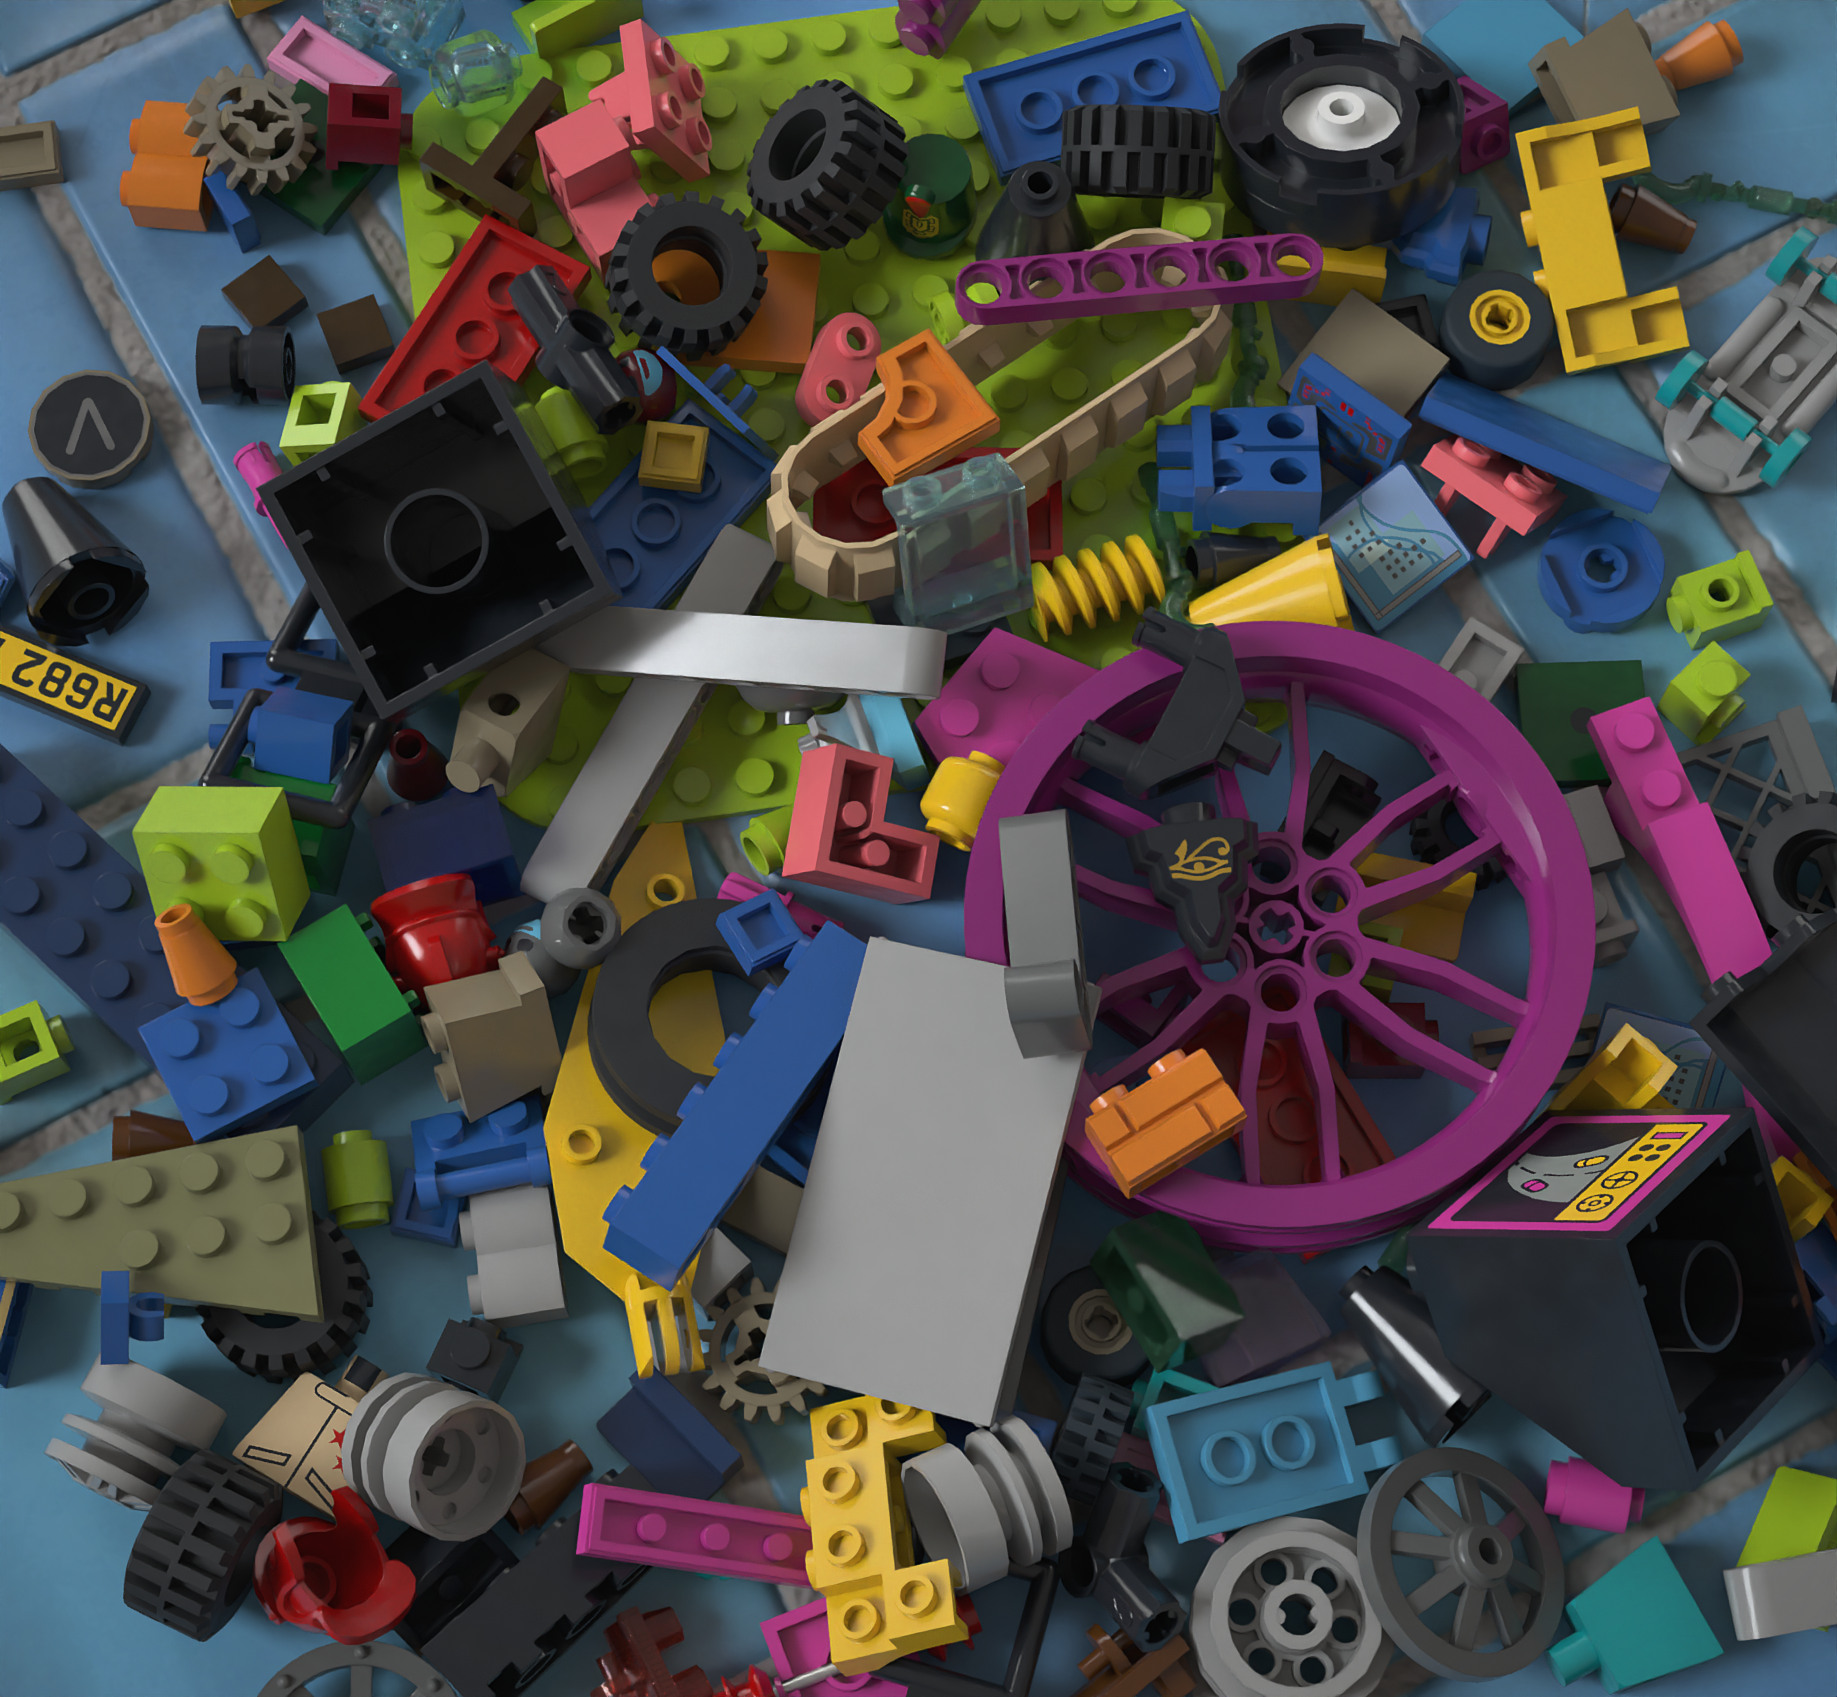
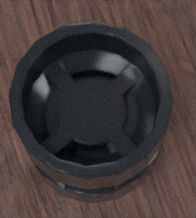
[195,325,296,406]

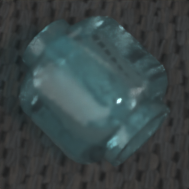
[429,29,523,118]

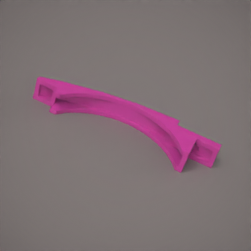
[1586,696,1801,1164]

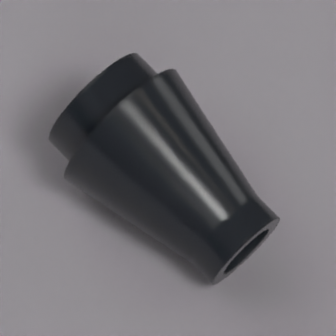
[1184,531,1281,592]

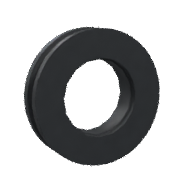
[587,898,835,1138]

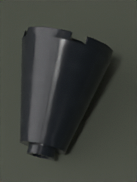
[975,161,1096,297]
[2,477,149,647]
[1339,1265,1492,1448]

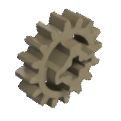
[183,64,318,196]
[698,1277,829,1425]

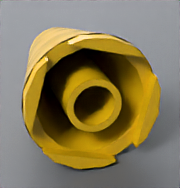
[1179,533,1355,631]

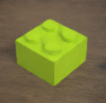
[132,786,311,941]

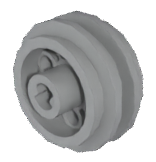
[1188,1516,1395,1697]

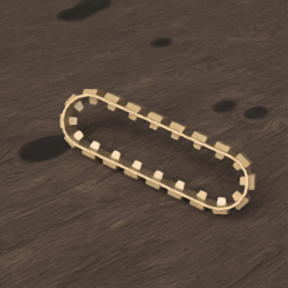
[766,228,1234,602]

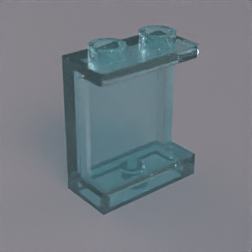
[882,453,1034,635]

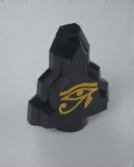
[1125,802,1259,965]

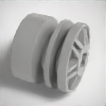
[44,1351,228,1512]
[341,1372,526,1542]
[901,1414,1074,1596]

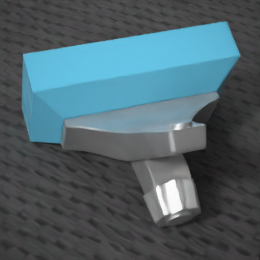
[798,694,931,791]

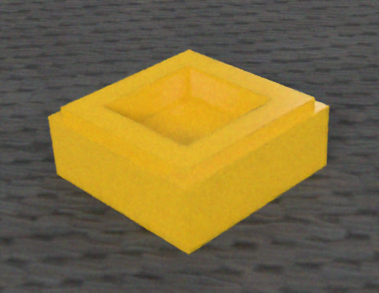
[638,420,710,493]

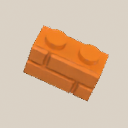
[1085,1048,1247,1199]

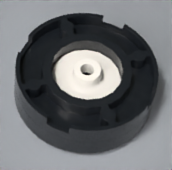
[1218,23,1465,251]

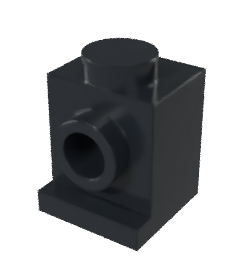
[426,1317,524,1404]

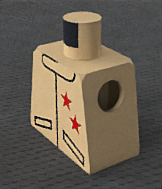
[232,1355,389,1521]

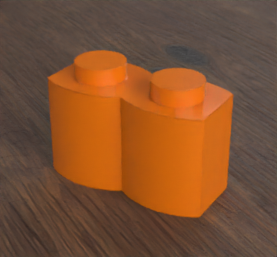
[120,100,219,232]

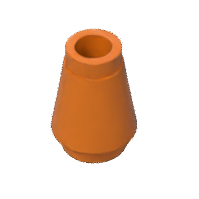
[1654,20,1744,91]
[154,903,238,1006]

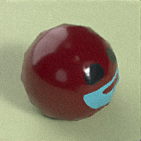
[615,347,677,426]

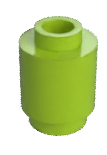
[535,386,609,481]
[321,1130,394,1230]

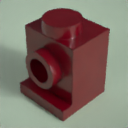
[326,83,413,170]
[1341,1002,1439,1079]

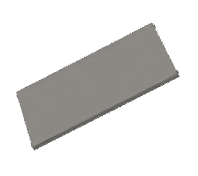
[758,936,1103,1428]

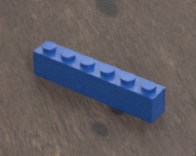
[602,920,868,1292]

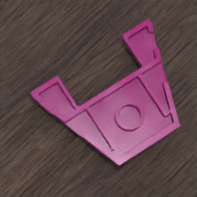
[911,627,1159,768]

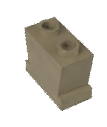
[1528,8,1680,136]
[421,951,562,1123]

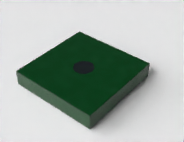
[240,78,385,236]
[1513,660,1645,788]

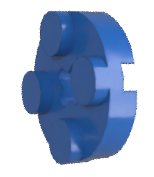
[1537,508,1665,634]

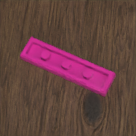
[576,1483,814,1590]

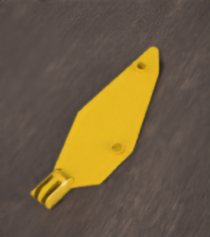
[543,820,726,1379]

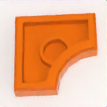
[858,328,1001,492]

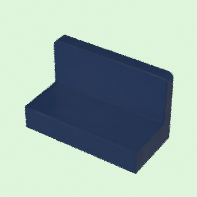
[596,1365,745,1501]

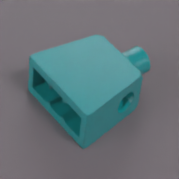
[1544,1535,1725,1695]

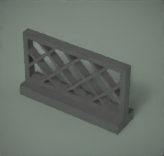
[1676,705,1837,942]

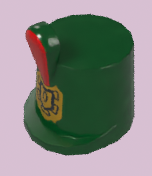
[883,133,978,260]

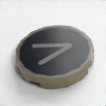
[28,369,155,489]

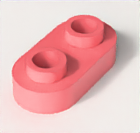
[795,312,881,428]

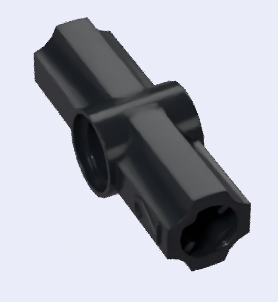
[507,265,644,435]

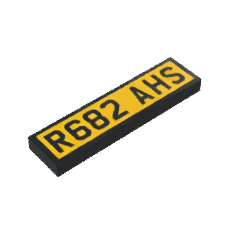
[0,625,151,747]

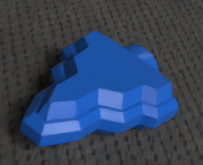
[1372,187,1493,287]

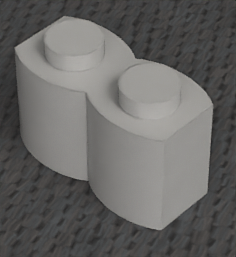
[459,1182,569,1329]

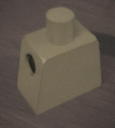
[446,648,571,797]

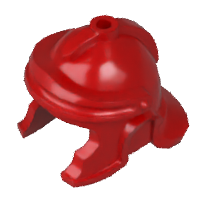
[370,873,505,1012]
[252,1486,416,1645]

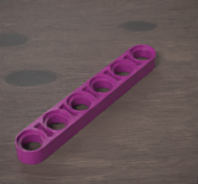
[955,233,1323,326]

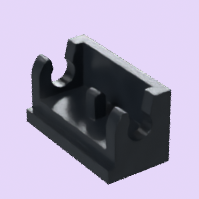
[1260,750,1382,907]

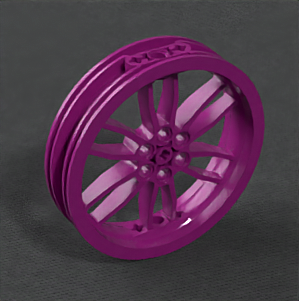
[964,621,1596,1255]

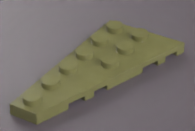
[0,1125,325,1323]

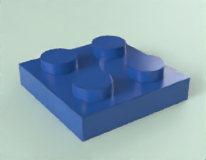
[138,967,319,1145]

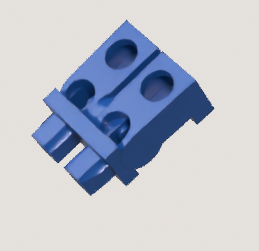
[1156,405,1322,536]

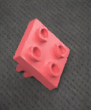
[588,19,712,183]
[1420,434,1567,560]

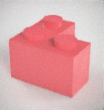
[535,99,659,285]
[782,743,940,905]

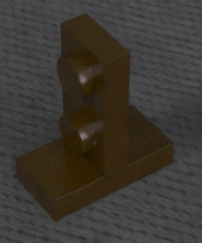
[419,76,568,238]

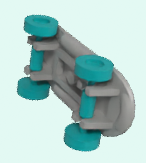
[1655,226,1837,495]

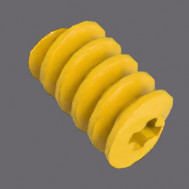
[1028,534,1167,642]

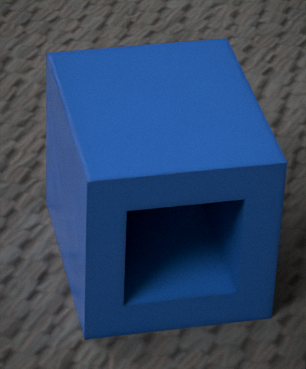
[248,686,354,785]

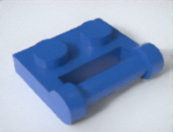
[411,1094,553,1212]

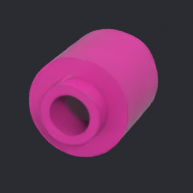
[1543,1456,1645,1535]

